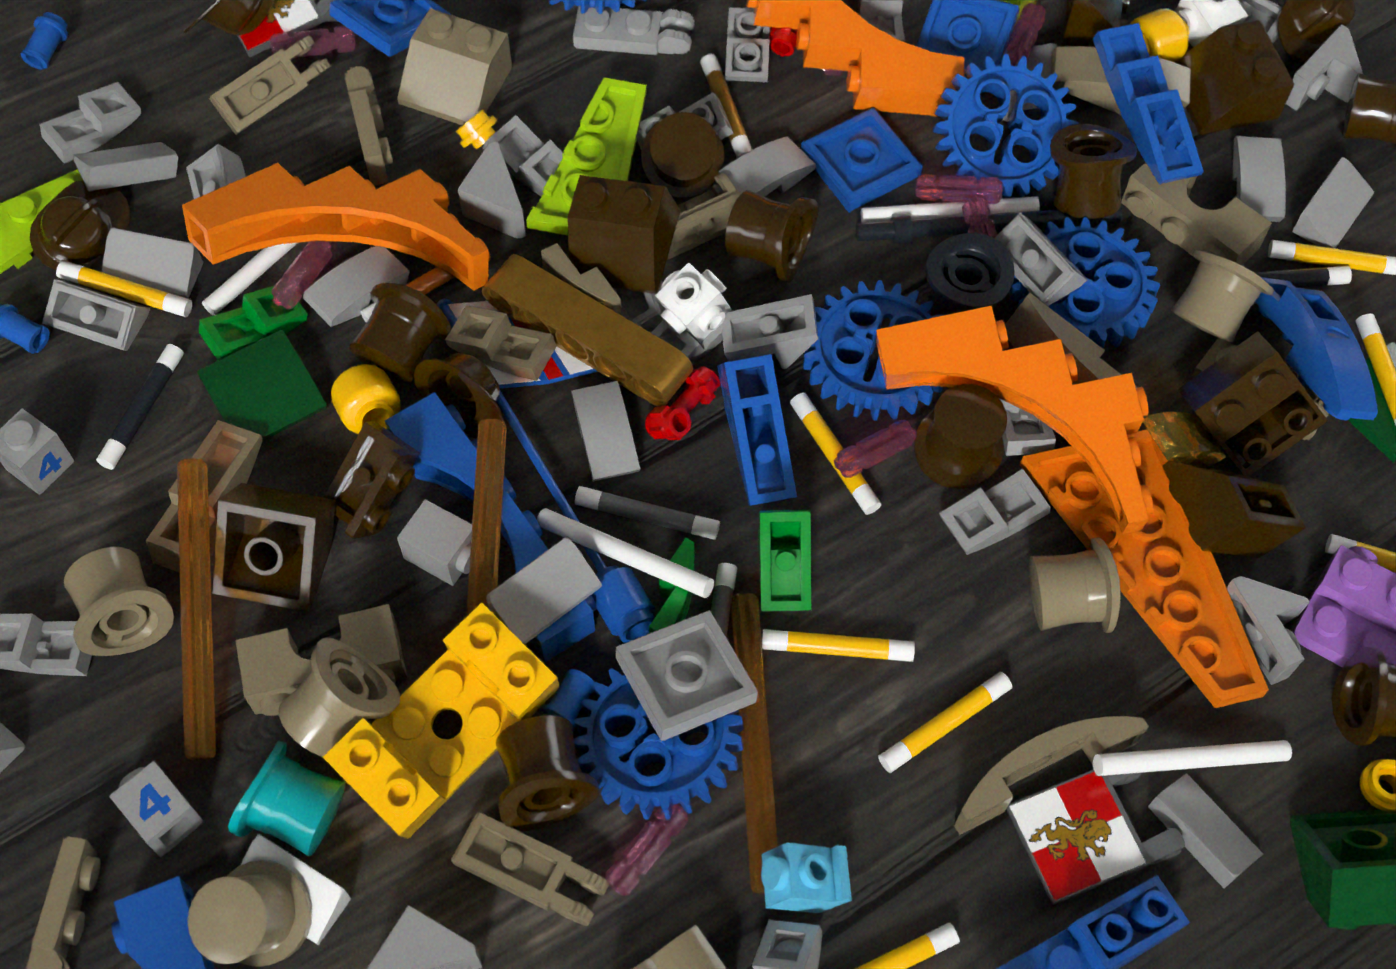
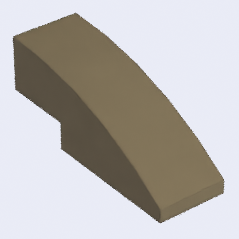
[1050,47,1191,115]
[1005,293,1137,388]
[146,420,262,579]

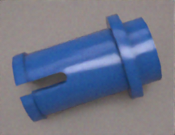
[21,12,68,70]
[0,304,50,354]
[539,669,595,732]

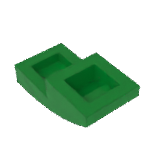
[198,283,308,360]
[649,538,694,634]

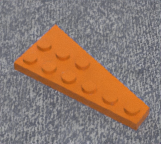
[1020,427,1269,708]

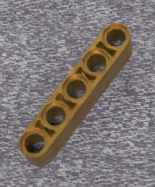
[482,254,693,406]

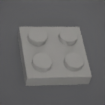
[616,610,758,742]

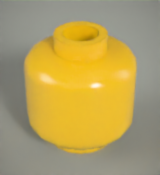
[1129,9,1189,62]
[331,364,401,434]

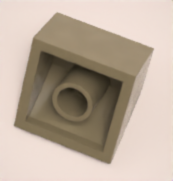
[398,8,512,125]

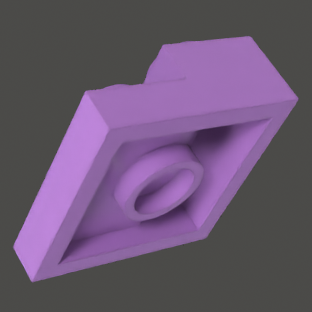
[1292,545,1396,667]

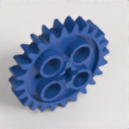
[933,54,1079,199]
[1009,217,1160,349]
[803,280,944,421]
[574,668,744,820]

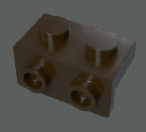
[323,421,420,539]

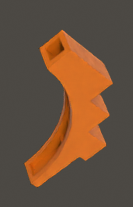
[747,0,964,116]
[182,163,490,291]
[876,306,1153,534]

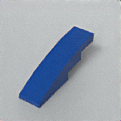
[1093,23,1204,184]

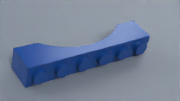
[385,392,597,662]

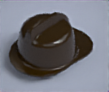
[183,0,274,35]
[1277,0,1355,63]
[29,180,131,271]
[414,353,505,445]

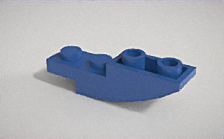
[1255,277,1378,420]
[997,875,1190,969]

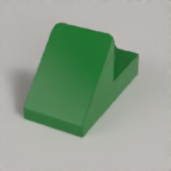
[757,510,811,611]

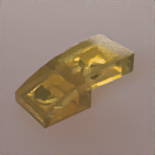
[1143,412,1226,467]

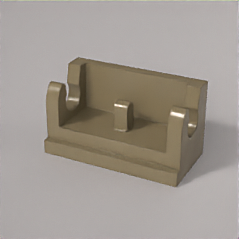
[667,173,742,260]

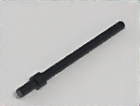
[856,206,1122,244]

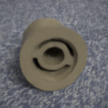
[1171,250,1275,343]
[1029,537,1121,633]
[64,547,174,656]
[279,638,400,756]
[188,860,312,967]

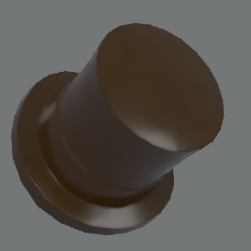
[1343,73,1396,144]
[641,112,724,199]
[1049,124,1137,219]
[725,190,819,283]
[349,283,451,383]
[914,384,1007,489]
[1332,647,1396,746]
[496,715,600,831]

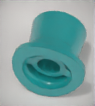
[228,740,346,857]

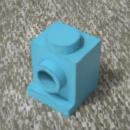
[761,842,852,913]

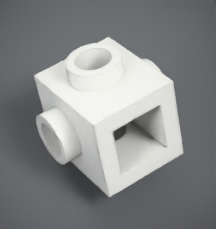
[1175,0,1248,47]
[655,262,732,343]

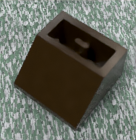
[1178,332,1328,476]
[1162,460,1306,558]

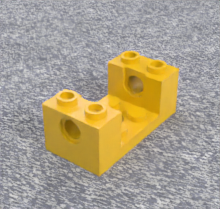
[323,602,560,839]

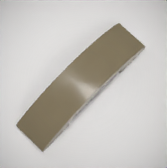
[954,716,1149,835]

